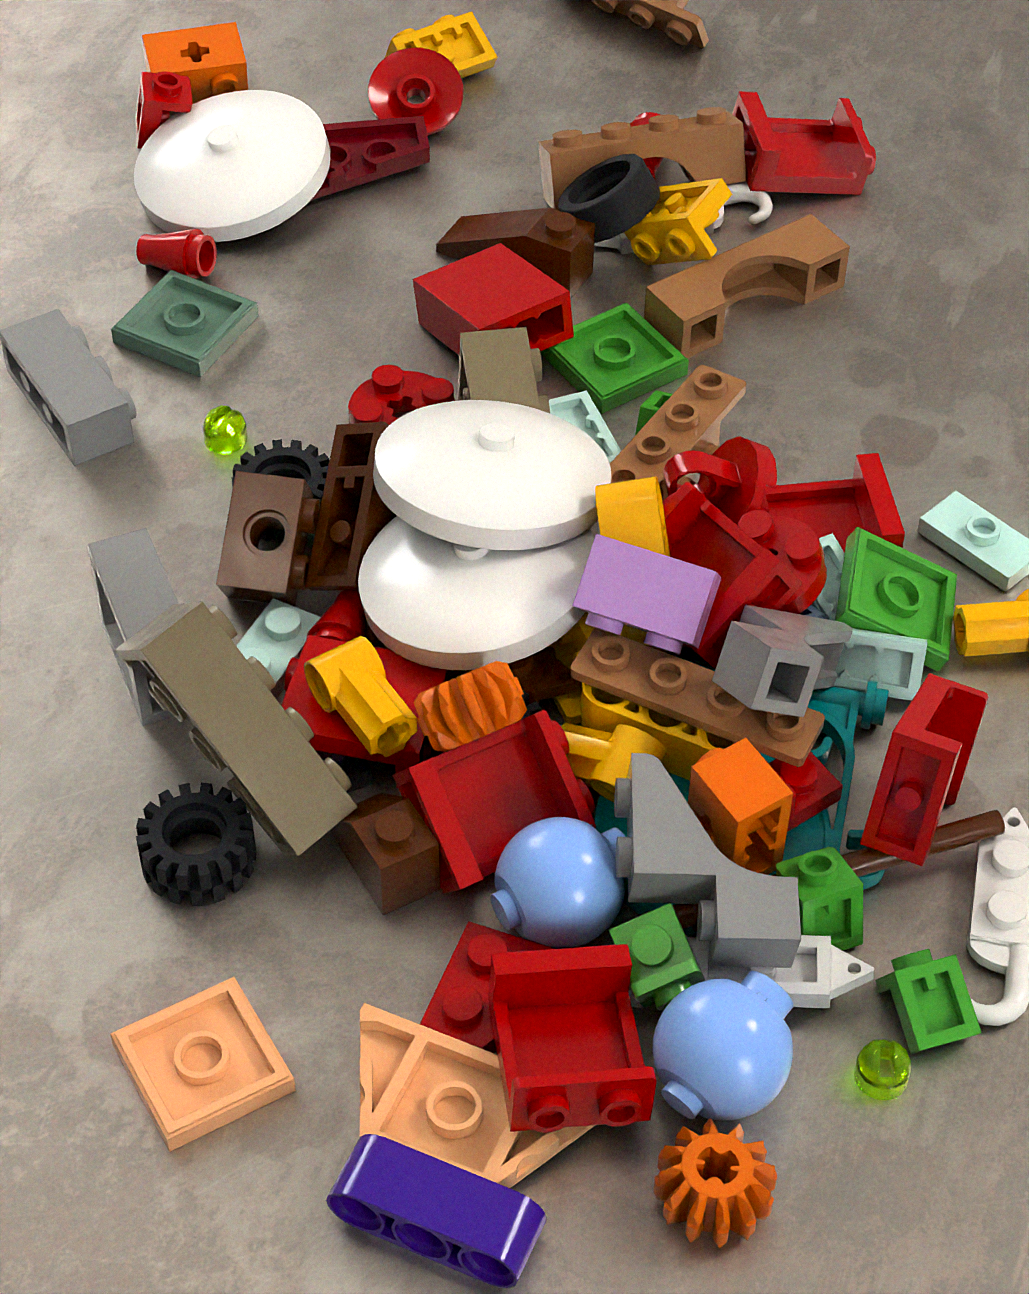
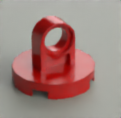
[663,436,777,525]

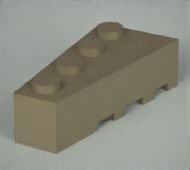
[458,327,550,413]
[114,601,358,856]

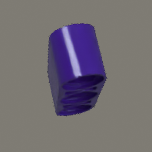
[326,1134,547,1288]

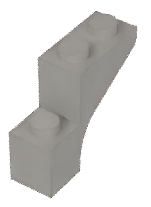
[712,605,853,717]
[614,753,801,968]

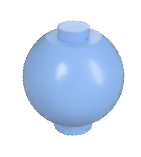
[490,817,628,949]
[653,971,793,1121]

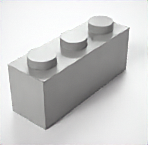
[0,309,137,466]

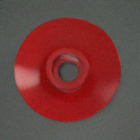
[368,48,464,136]

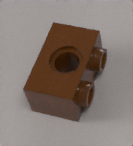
[216,471,320,606]

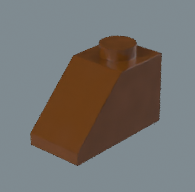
[330,793,440,915]

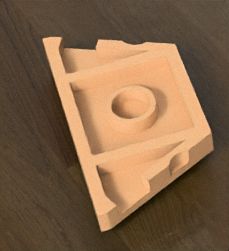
[360,1003,595,1188]

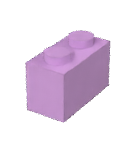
[572,534,721,655]

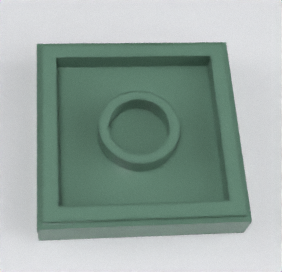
[111,270,259,377]

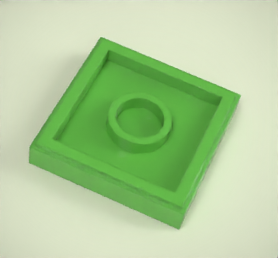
[541,302,689,414]
[835,527,957,671]

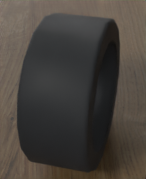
[558,154,660,243]

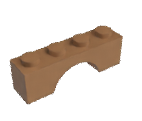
[538,107,746,211]
[644,214,850,358]

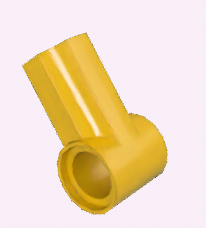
[953,589,1029,656]
[304,636,417,757]
[561,723,667,802]

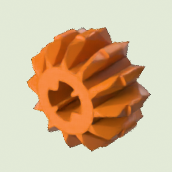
[414,661,527,752]
[653,1117,777,1249]

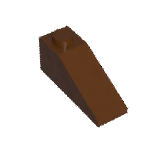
[436,207,595,299]
[305,422,397,591]

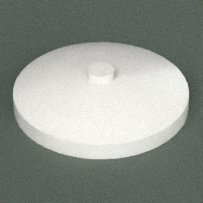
[134,90,331,242]
[373,400,611,550]
[358,516,594,670]

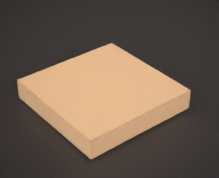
[110,977,296,1152]

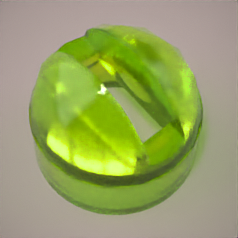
[203,405,248,454]
[854,1039,912,1100]

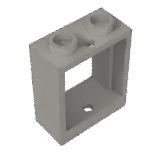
[88,528,179,726]

